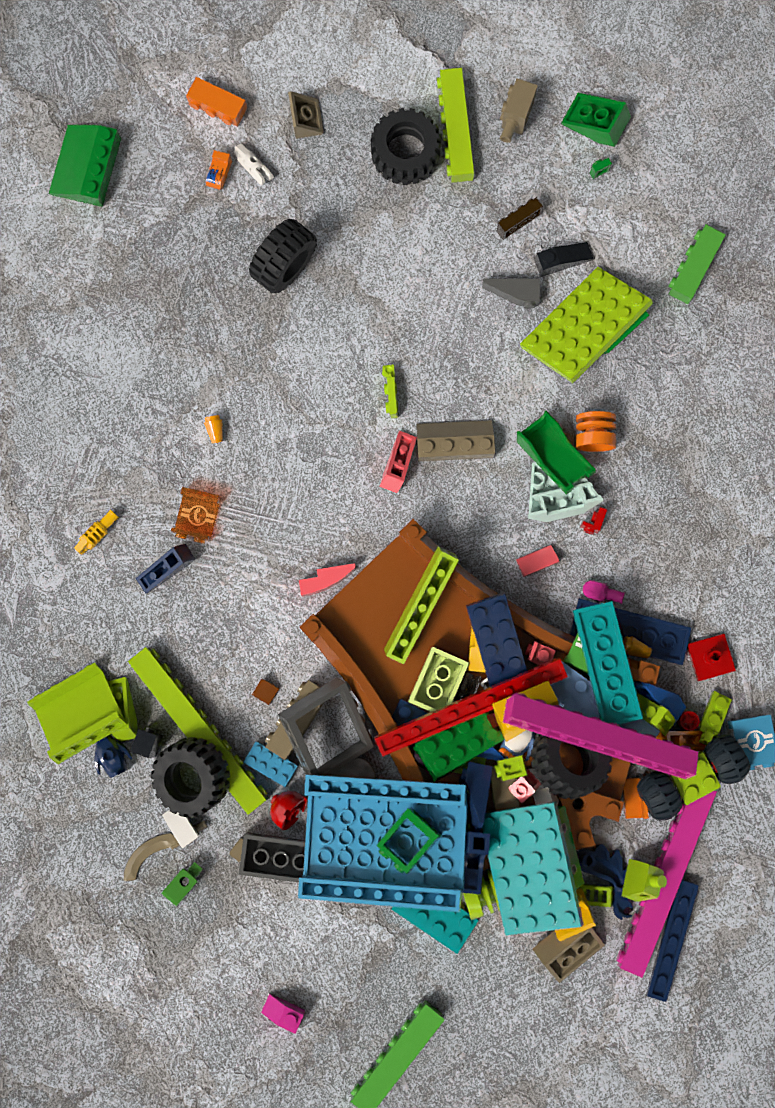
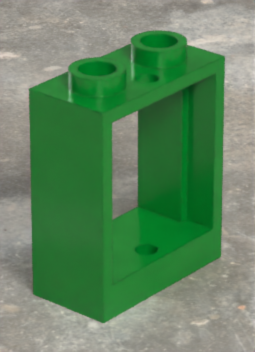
[376,807,441,874]

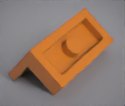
[623,778,649,819]

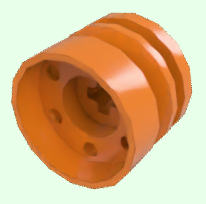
[576,411,616,452]

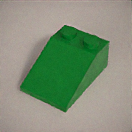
[561,93,631,147]

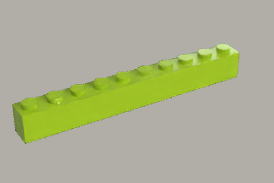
[127,647,268,815]

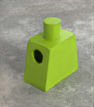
[621,859,667,902]

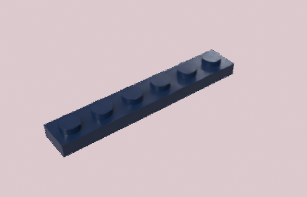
[646,880,699,1002]

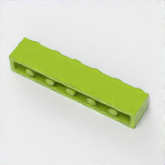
[436,68,474,183]
[384,546,459,664]

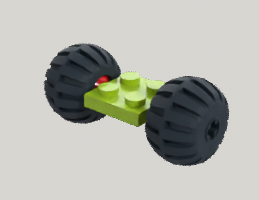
[637,735,750,821]

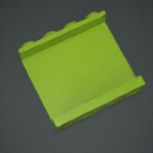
[27,663,127,764]

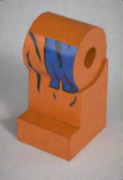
[206,150,232,190]

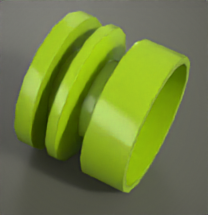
[463,869,500,920]

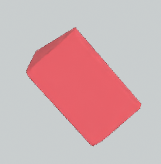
[516,545,560,577]

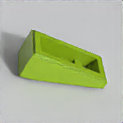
[576,884,613,907]

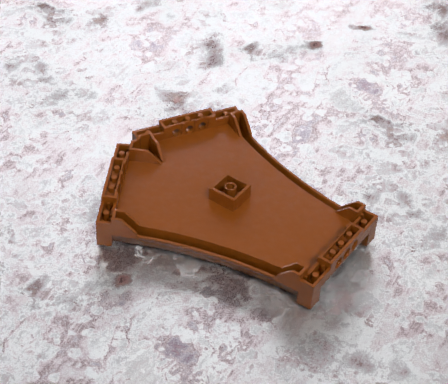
[299,519,660,870]

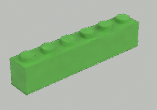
[350,1000,445,1108]

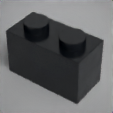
[130,727,164,758]

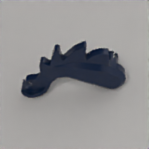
[576,844,633,920]

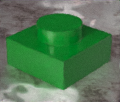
[589,158,612,179]

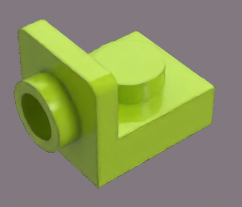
[494,755,527,781]

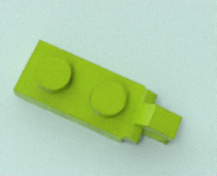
[382,364,399,419]
[699,691,732,745]

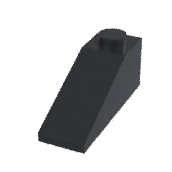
[534,242,594,277]

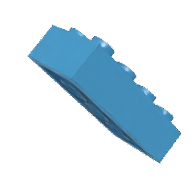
[243,741,298,787]

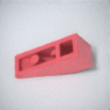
[380,430,417,493]

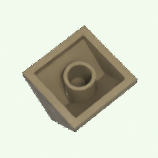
[288,91,324,139]

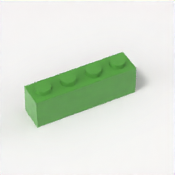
[668,225,726,304]

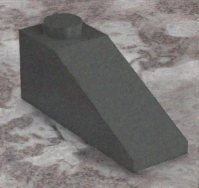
[482,278,540,309]

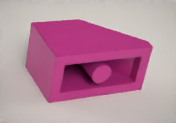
[261,993,305,1034]

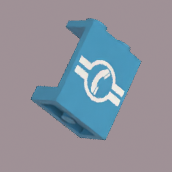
[728,715,775,770]

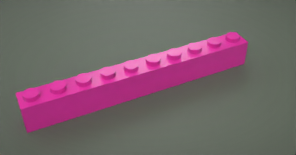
[503,693,698,779]
[616,791,717,978]

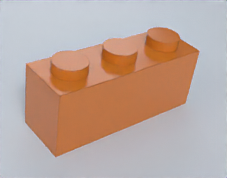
[186,77,247,127]

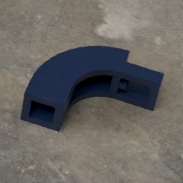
[463,832,490,894]

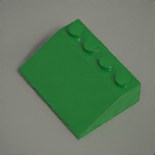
[48,125,121,207]

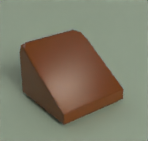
[252,678,279,705]

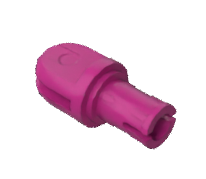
[582,580,625,604]

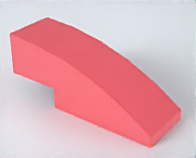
[299,563,356,597]

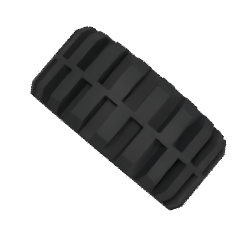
[371,108,442,185]
[249,219,317,294]
[531,734,612,799]
[151,737,230,818]

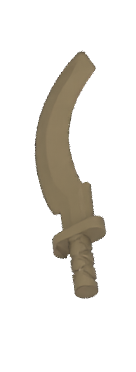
[124,821,208,881]

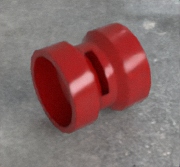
[676,711,700,731]

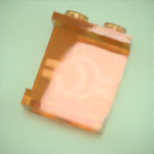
[171,487,222,544]

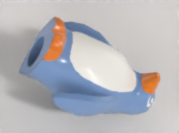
[499,730,535,762]

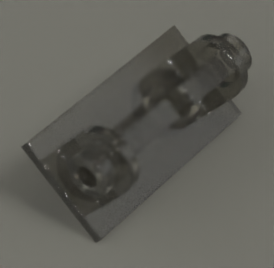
[454,672,482,702]

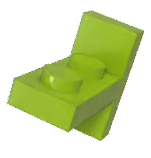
[636,692,676,736]

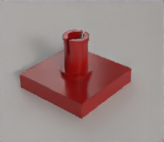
[687,634,736,682]

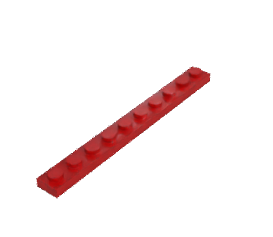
[374,658,568,757]

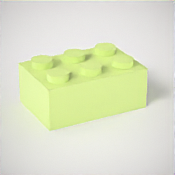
[408,647,469,712]

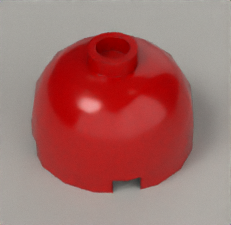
[270,790,308,830]

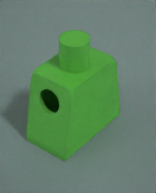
[161,862,203,907]

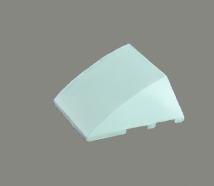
[528,462,603,522]

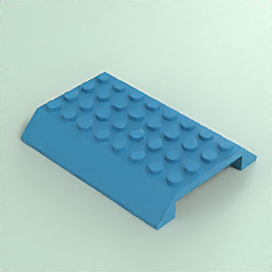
[298,775,468,912]

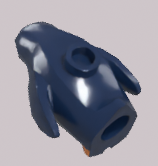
[94,735,133,778]

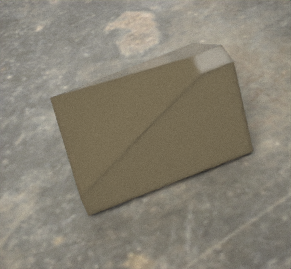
[229,836,244,862]

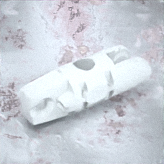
[234,144,274,186]

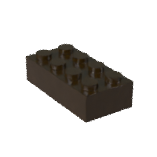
[496,197,543,240]

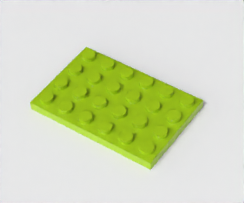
[520,267,653,383]

